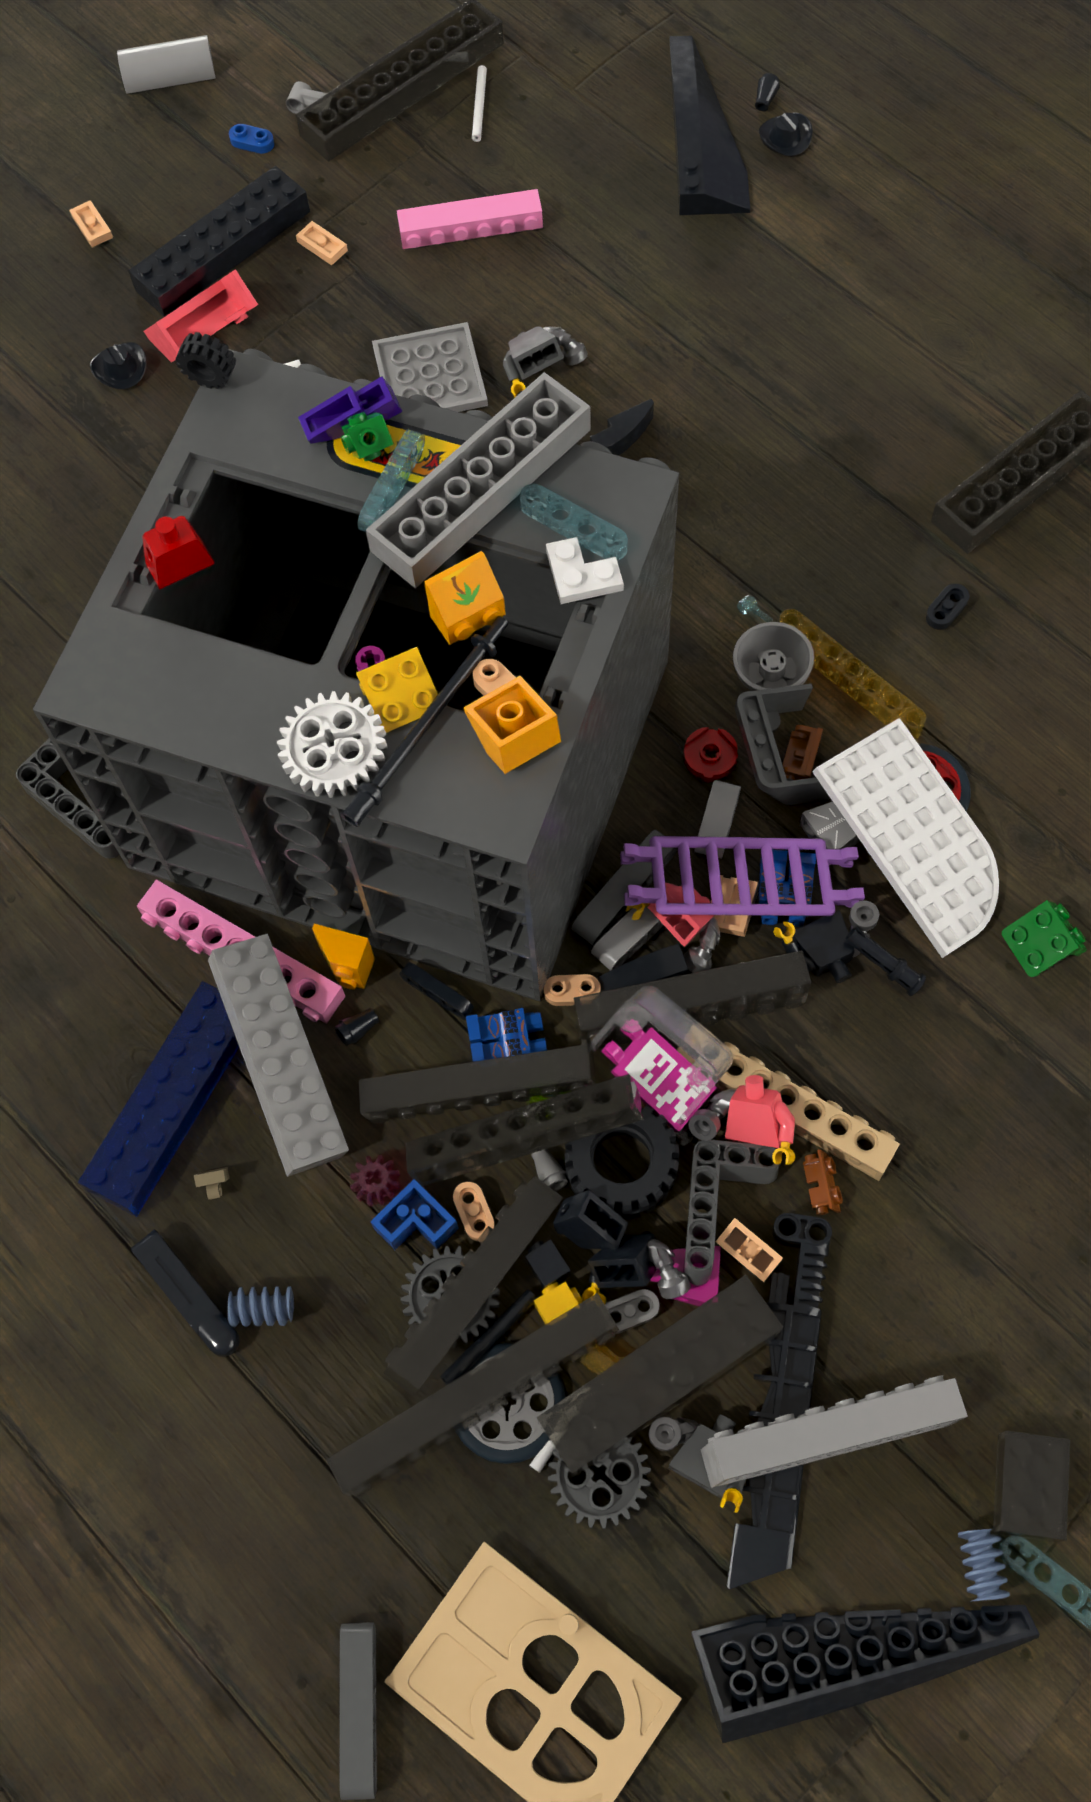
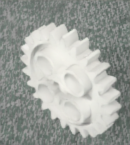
[277,691,388,798]

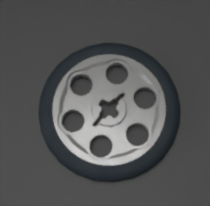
[449,1343,567,1464]

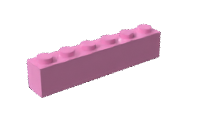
[397,189,543,249]

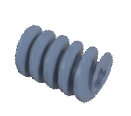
[228,1286,294,1327]
[958,1529,1010,1602]

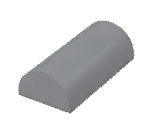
[117,35,215,94]

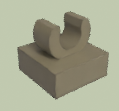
[194,1167,230,1200]

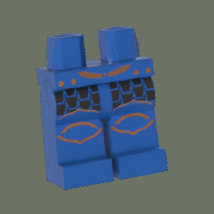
[758,850,816,928]
[466,1008,548,1077]

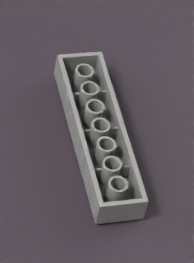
[366,372,591,588]
[208,934,349,1177]
[700,1375,968,1488]

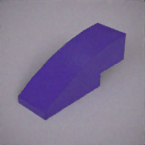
[298,376,403,444]

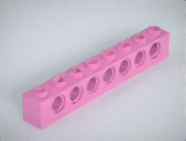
[137,880,345,1024]

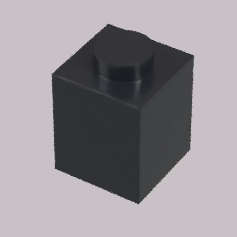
[525,1240,571,1289]

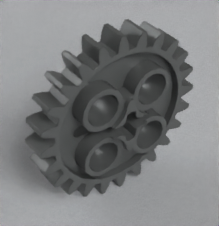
[400,1246,500,1348]
[548,1421,651,1529]

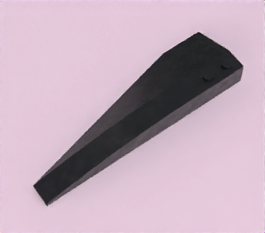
[669,36,750,215]
[691,1605,1040,1744]

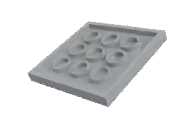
[372,322,488,412]

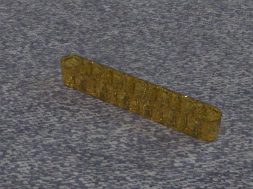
[779,609,926,740]

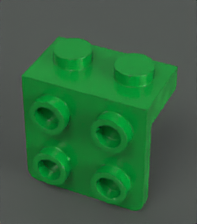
[1002,900,1087,977]

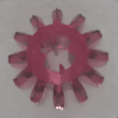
[350,1155,401,1207]

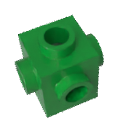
[341,412,394,461]

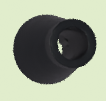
[755,73,780,111]
[335,1008,379,1046]

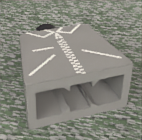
[800,802,860,849]

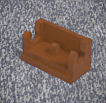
[783,725,823,780]

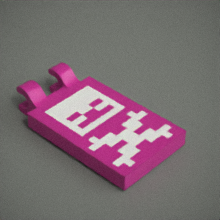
[601,1019,717,1132]

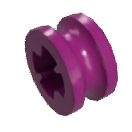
[356,646,385,671]

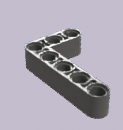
[16,738,119,859]
[684,1140,780,1285]

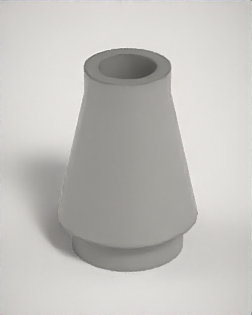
[531,1146,568,1193]

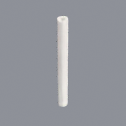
[472,65,487,142]

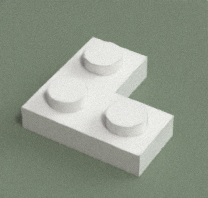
[546,537,624,604]

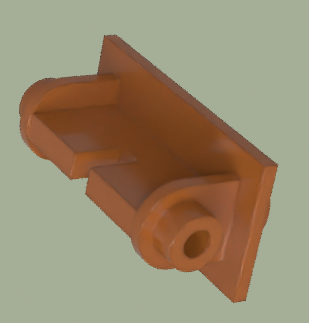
[803,1150,843,1216]

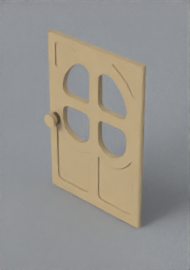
[384,1541,682,1802]

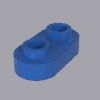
[229,124,274,154]

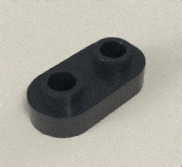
[926,584,969,630]

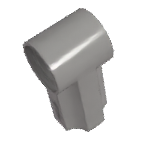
[286,82,335,116]

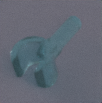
[737,596,773,622]

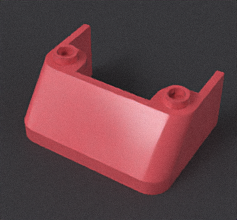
[143,269,258,363]

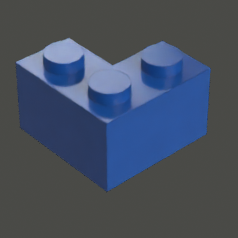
[370,1179,459,1250]

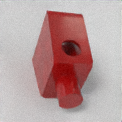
[142,516,214,589]

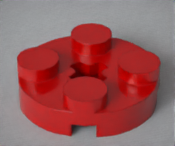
[683,727,738,782]

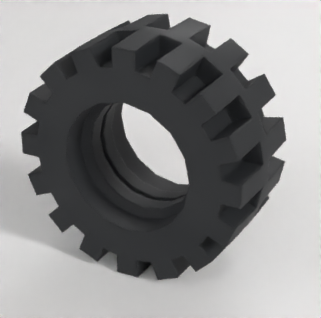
[175,332,236,389]

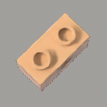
[715,1218,783,1282]

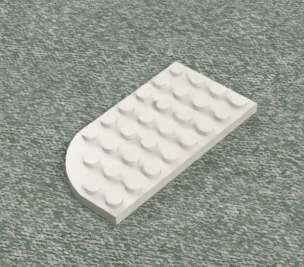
[812,718,999,958]

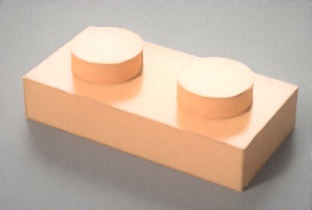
[69,200,113,248]
[296,221,348,265]

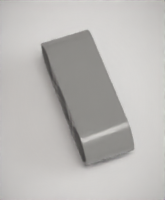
[695,780,741,859]
[591,906,663,971]

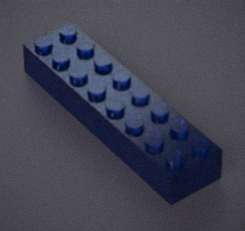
[78,981,239,1217]

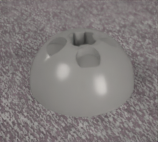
[733,622,814,691]

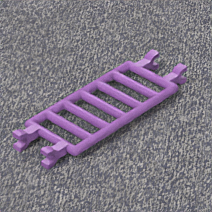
[620,836,865,916]

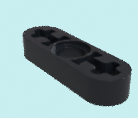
[399,962,474,1020]

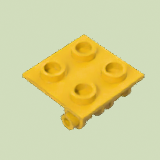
[356,647,438,733]

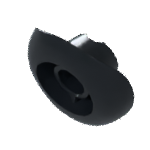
[759,113,813,156]
[90,342,146,389]

